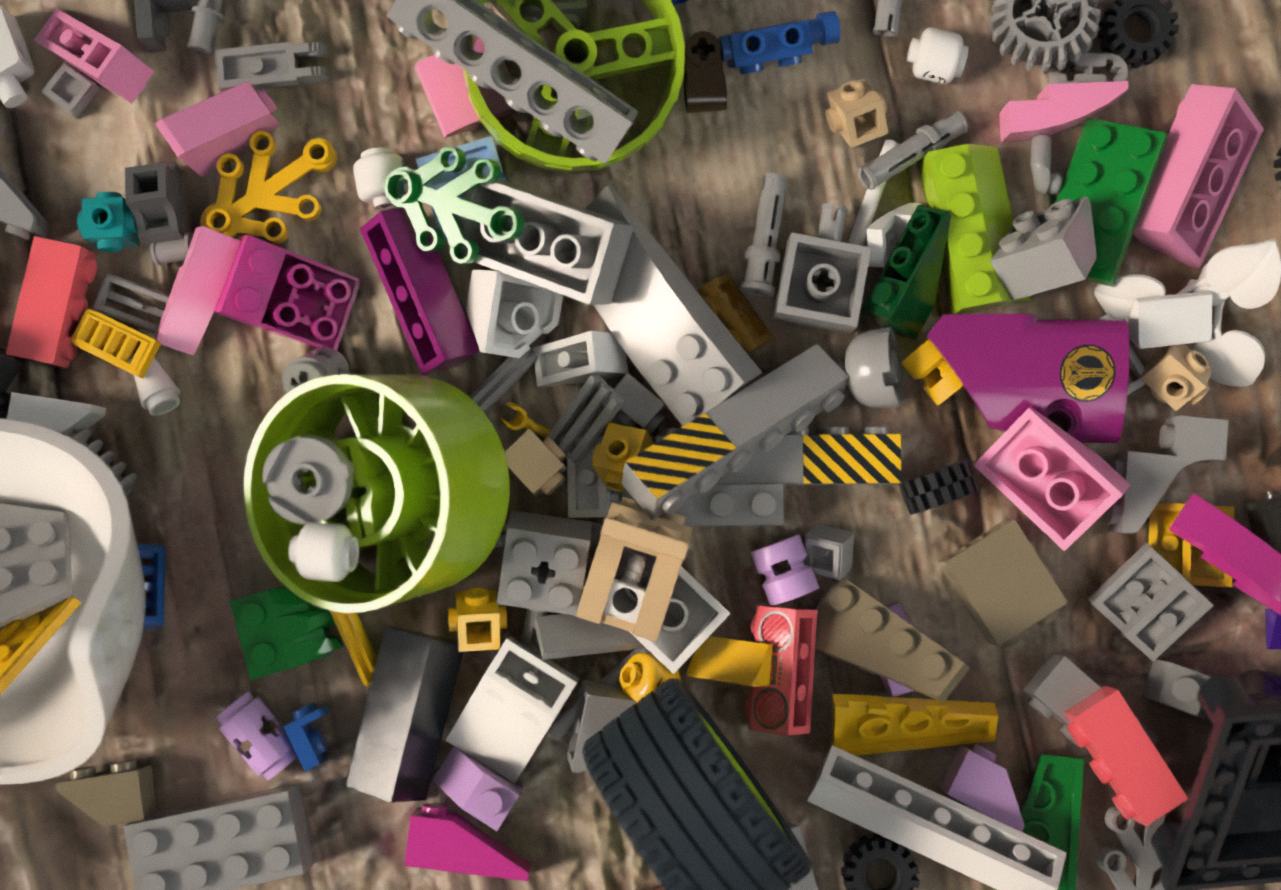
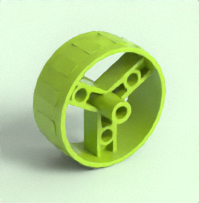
[462,0,685,174]

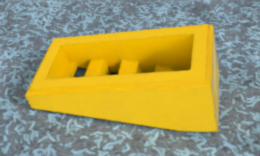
[71,308,161,379]

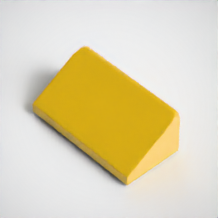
[686,636,773,686]

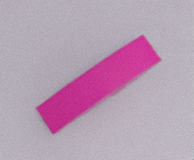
[1168,493,1281,615]

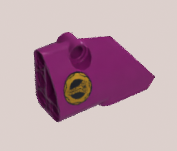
[927,314,1129,443]

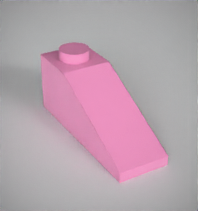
[34,8,154,104]

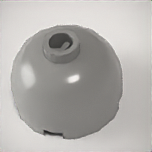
[838,326,905,409]

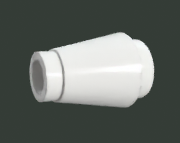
[134,357,181,416]

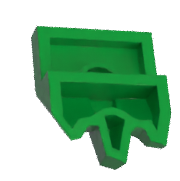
[229,585,344,680]

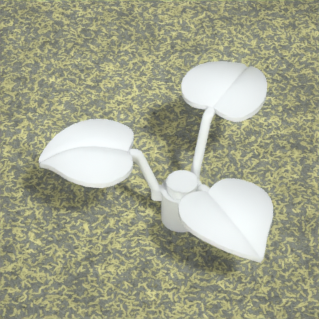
[1094,239,1281,387]

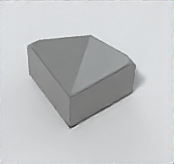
[804,524,854,580]

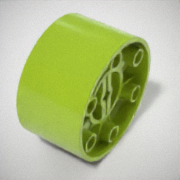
[244,374,510,613]

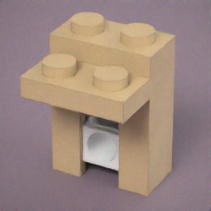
[576,497,693,642]

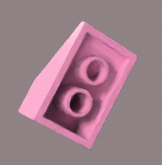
[973,407,1131,551]

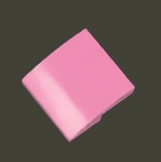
[415,38,519,138]

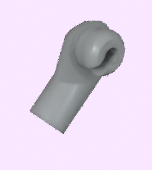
[1030,135,1063,195]

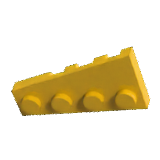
[831,694,999,756]

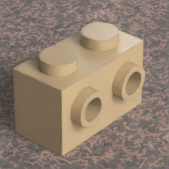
[505,428,567,497]

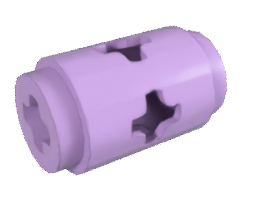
[216,691,298,781]

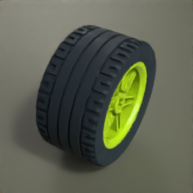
[582,678,812,890]

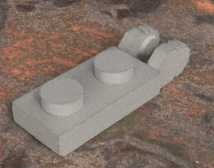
[214,41,330,92]

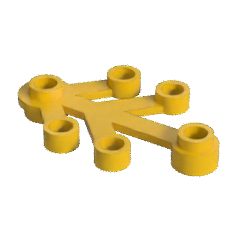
[200,131,338,244]

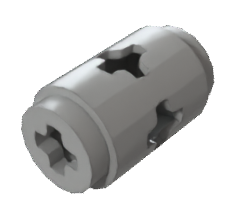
[282,347,350,394]

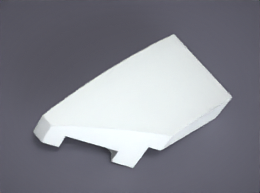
[867,203,922,267]

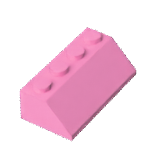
[1133,84,1264,269]

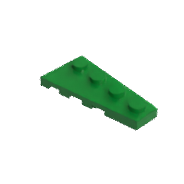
[995,753,1084,890]

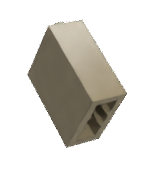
[938,519,1068,648]

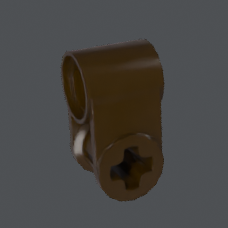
[684,31,727,113]

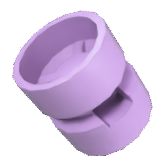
[750,534,820,606]

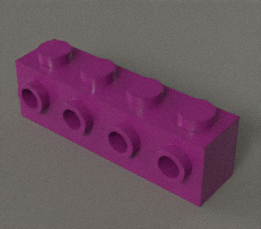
[360,208,480,375]

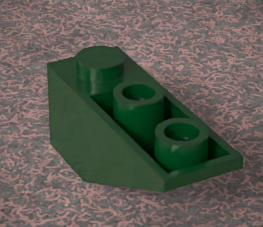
[861,205,951,340]

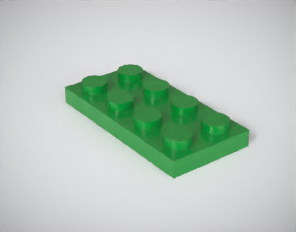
[1056,118,1168,287]

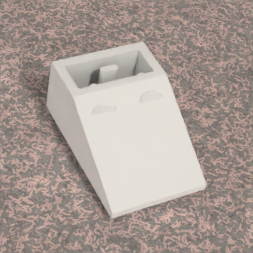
[445,636,579,784]

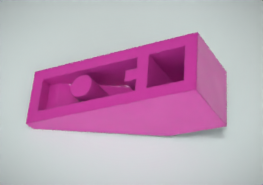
[404,804,532,881]

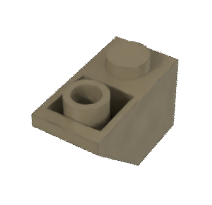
[55,760,158,827]

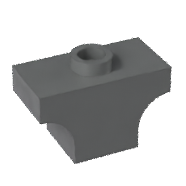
[125,162,183,245]

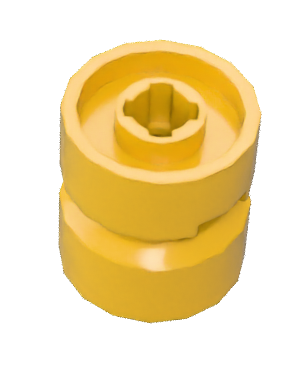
[900,339,963,405]

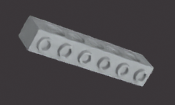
[386,0,639,164]

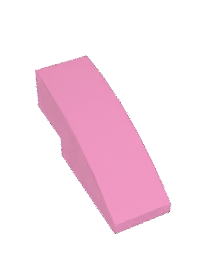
[999,81,1129,144]
[154,226,241,356]

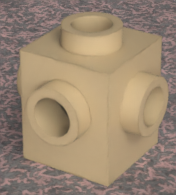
[826,79,888,148]
[1140,344,1212,411]

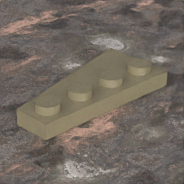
[814,577,970,702]

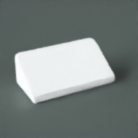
[1128,291,1212,349]

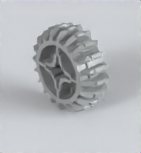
[989,0,1101,74]

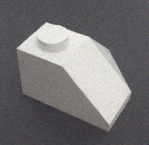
[466,269,563,358]

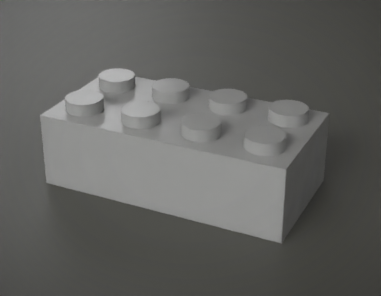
[458,176,634,305]
[123,783,314,890]

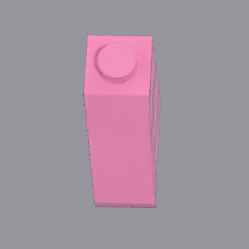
[155,81,280,177]

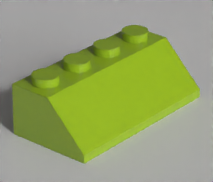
[919,144,1031,314]

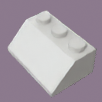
[583,547,731,674]

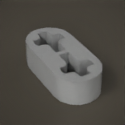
[1048,53,1128,84]

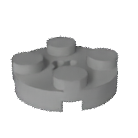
[263,435,355,524]

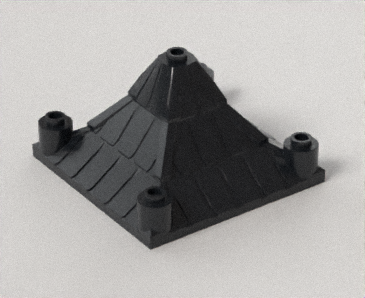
[1151,670,1281,890]

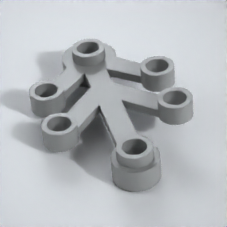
[1097,773,1183,890]

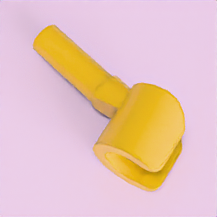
[498,402,551,438]

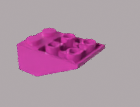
[214,235,362,351]

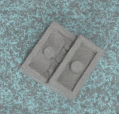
[1088,542,1214,662]

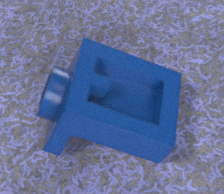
[283,702,331,771]

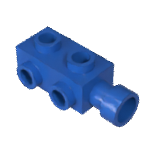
[718,11,841,74]

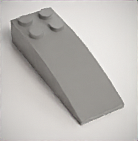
[585,185,762,426]

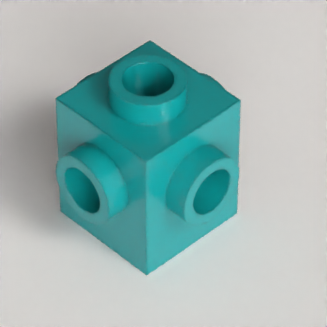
[77,192,140,252]

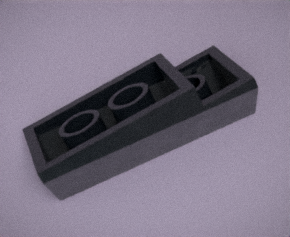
[345,626,464,803]

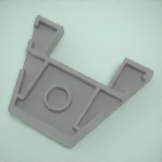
[0,503,73,627]

